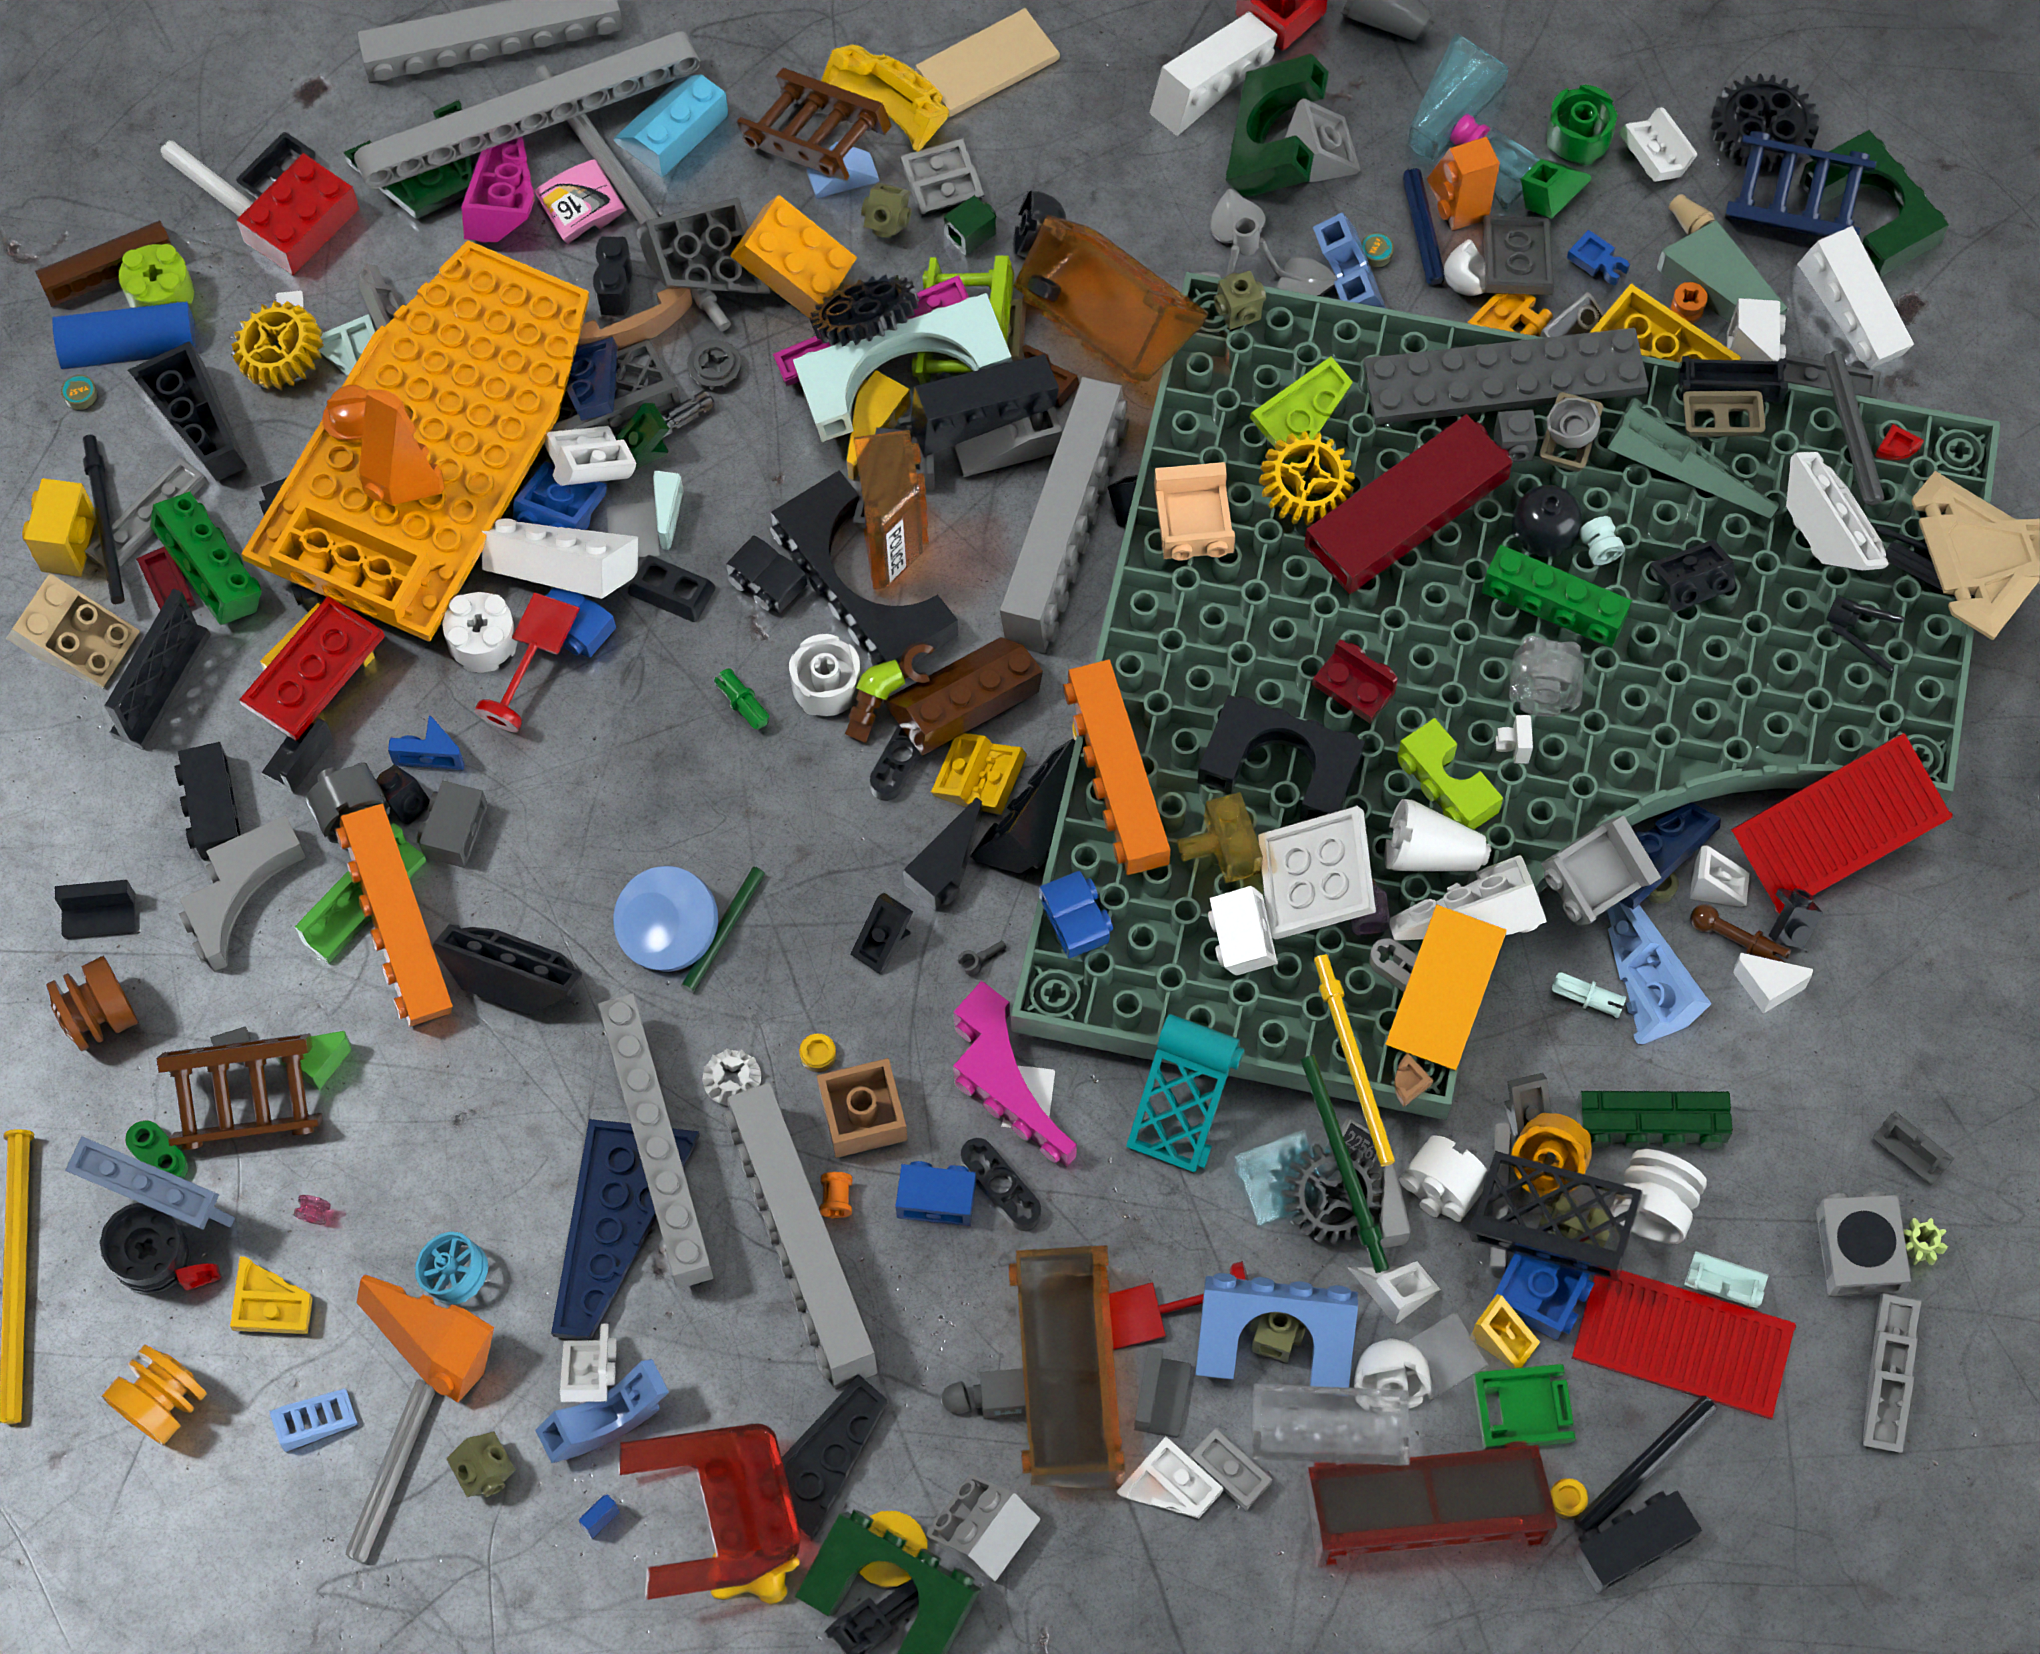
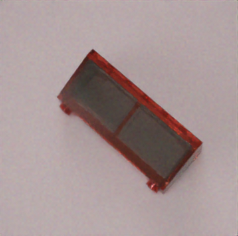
[1305,1441,1557,1568]

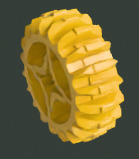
[231,300,324,390]
[1259,431,1354,526]

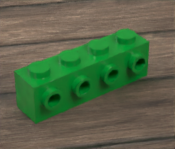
[150,492,261,625]
[1482,544,1632,648]

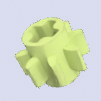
[1903,1218,1948,1266]

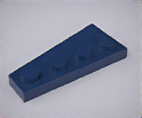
[1619,802,1721,909]

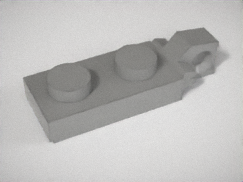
[356,264,402,329]

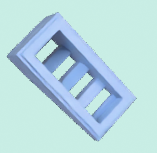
[269,1388,358,1452]

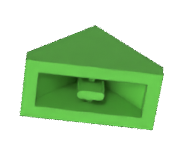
[276,1030,351,1090]

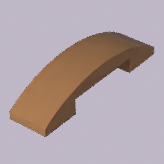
[577,287,693,351]

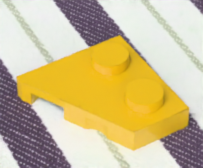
[230,1256,313,1334]

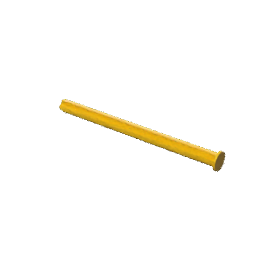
[0,1129,34,1425]

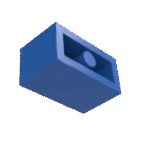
[895,1161,976,1226]

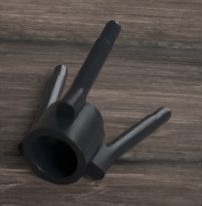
[1826,595,1904,672]

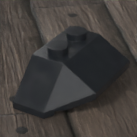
[433,924,582,1014]

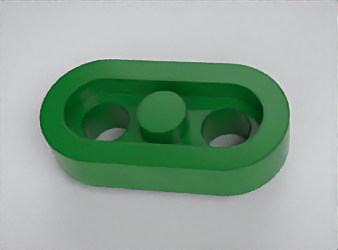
[125,1120,188,1179]

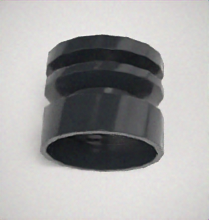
[100,1203,191,1295]

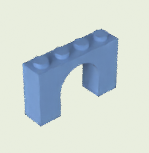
[1196,1273,1358,1392]

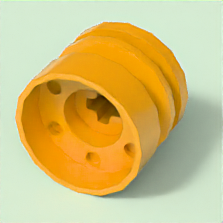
[101,1344,207,1446]

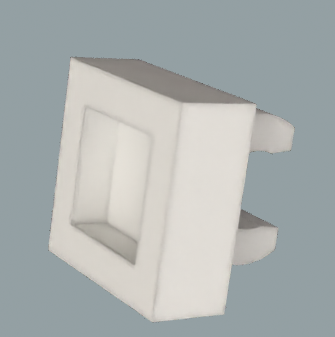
[1495,715,1533,763]

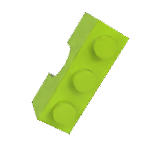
[1397,718,1503,830]

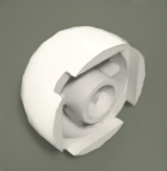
[1354,1339,1431,1411]

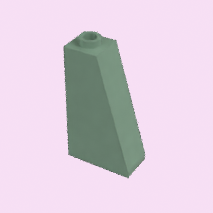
[1657,220,1787,323]

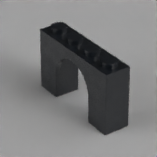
[1197,694,1365,821]

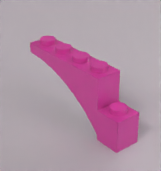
[953,980,1077,1167]

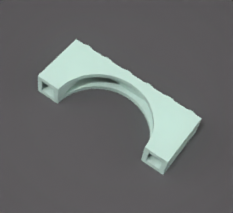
[793,293,1012,442]

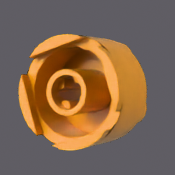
[1511,1113,1592,1197]

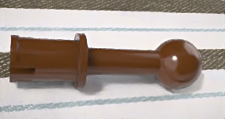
[1690,904,1791,963]

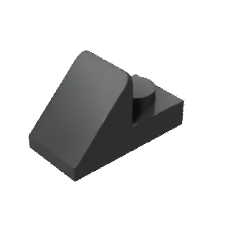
[1504,1073,1552,1141]

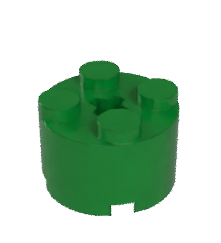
[1546,85,1617,165]

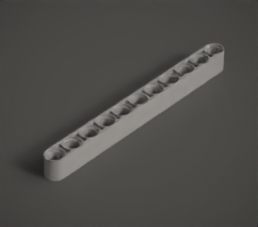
[354,32,700,189]

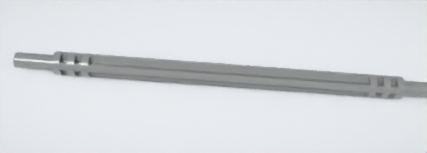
[536,65,731,331]

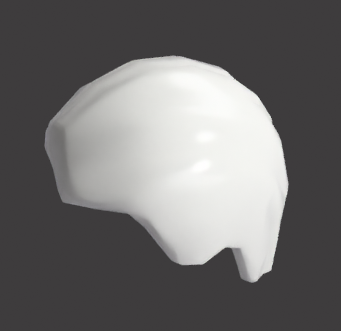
[1444,239,1485,296]

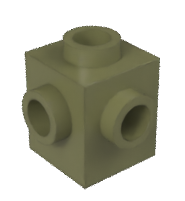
[861,183,912,237]
[1214,270,1266,330]
[1250,1312,1306,1363]
[446,1431,515,1498]

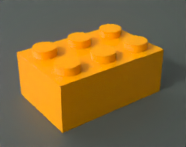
[730,195,857,318]

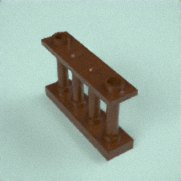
[736,68,892,181]
[156,1033,323,1150]

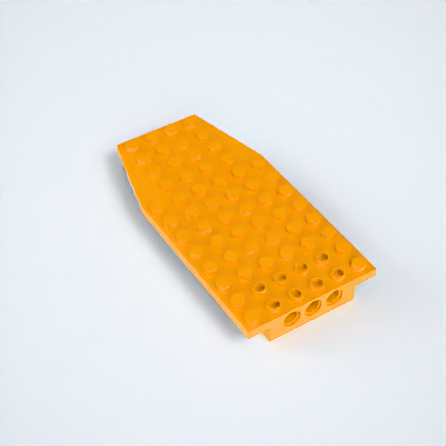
[241,240,589,642]

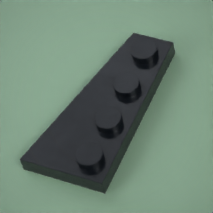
[754,1375,888,1541]

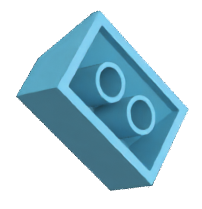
[614,75,729,178]

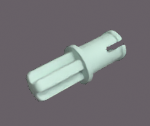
[1552,972,1626,1019]

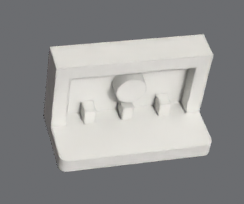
[1619,107,1697,182]
[560,1324,617,1403]

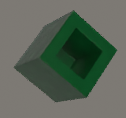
[944,195,997,256]

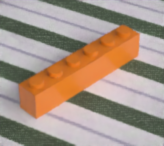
[1063,659,1171,875]
[335,803,453,1027]

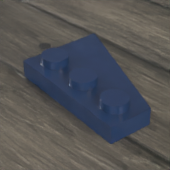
[566,337,618,421]

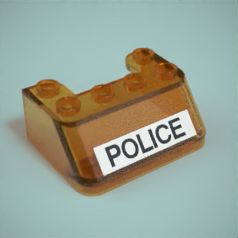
[854,430,929,590]

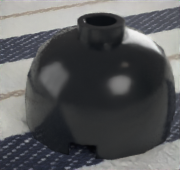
[1013,191,1071,259]
[1511,485,1583,557]

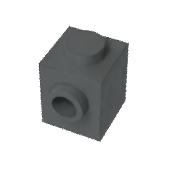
[1494,410,1538,462]

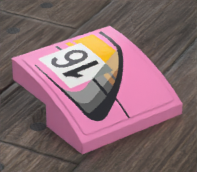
[534,159,626,244]

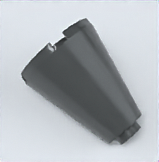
[1341,0,1435,41]

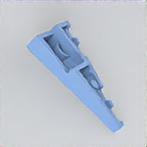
[1607,902,1711,1045]

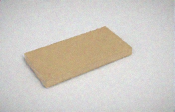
[915,8,1060,117]

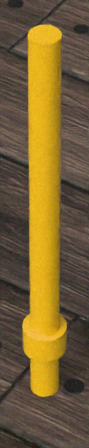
[1314,954,1395,1167]

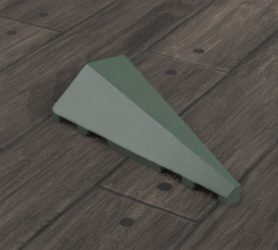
[1607,397,1779,519]

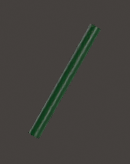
[681,867,765,993]

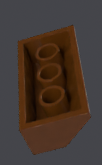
[884,637,1043,756]

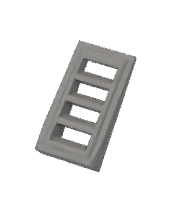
[1379,1164,1411,1248]

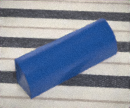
[52,302,196,369]

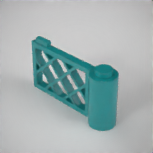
[1126,1014,1245,1173]

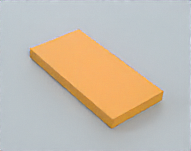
[1385,904,1507,1071]

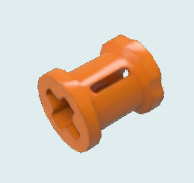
[819,1172,853,1218]

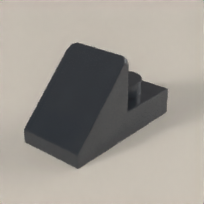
[850,893,914,974]

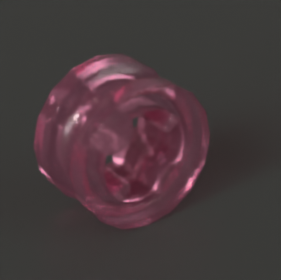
[293,1195,331,1225]

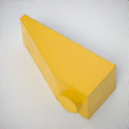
[847,370,911,481]

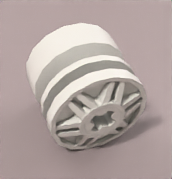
[1610,1149,1707,1244]

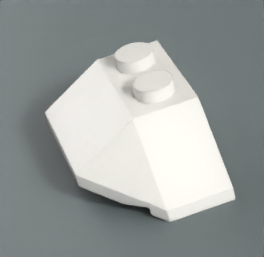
[1786,452,1889,570]

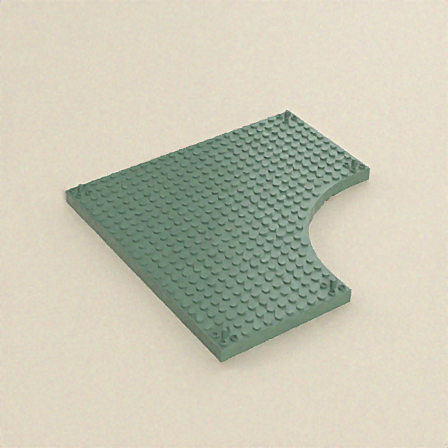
[1011,272,2001,1120]

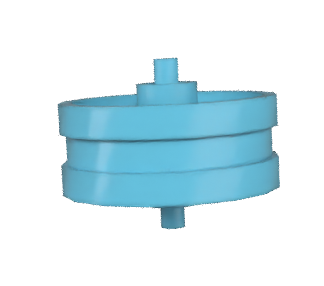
[415,1231,488,1305]

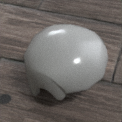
[1547,398,1600,448]

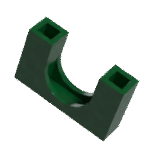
[1226,53,1329,198]
[1799,130,1949,277]
[795,1509,981,1654]

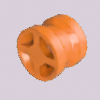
[1670,282,1708,324]

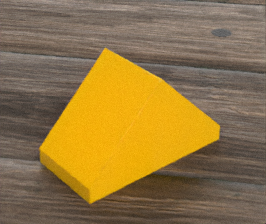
[1470,1294,1540,1369]

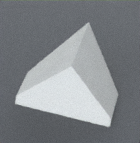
[1348,1261,1441,1325]

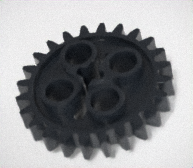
[1710,74,1819,171]
[810,275,919,346]

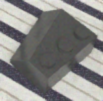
[636,197,770,294]

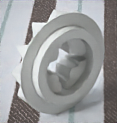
[702,1048,761,1106]

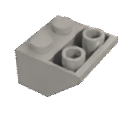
[925,1474,1040,1581]

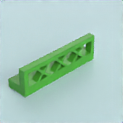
[295,823,427,964]

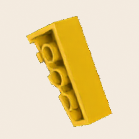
[1590,283,1742,363]

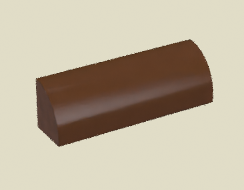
[35,220,172,307]

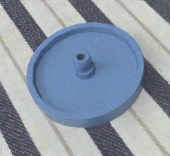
[613,866,718,972]

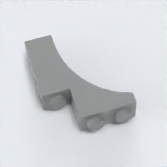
[179,815,306,972]

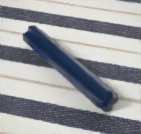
[1403,168,1445,285]

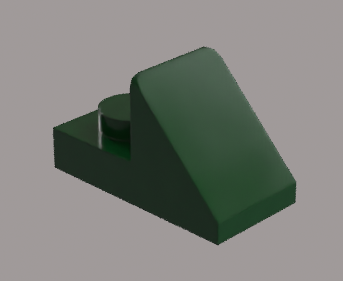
[615,403,670,470]

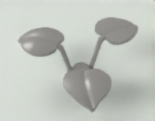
[1198,188,1337,296]

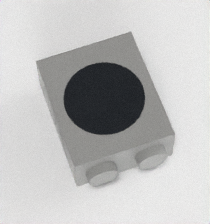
[1816,1191,1911,1297]

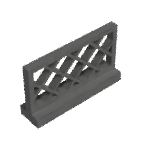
[551,339,681,435]

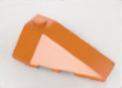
[359,389,445,505]
[356,1275,494,1403]

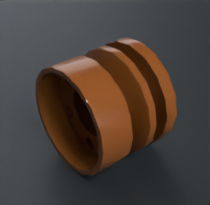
[46,956,139,1052]

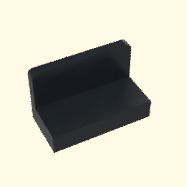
[262,718,333,794]
[55,880,135,939]

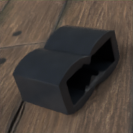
[593,236,633,316]
[726,535,808,613]

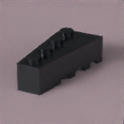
[128,341,247,482]

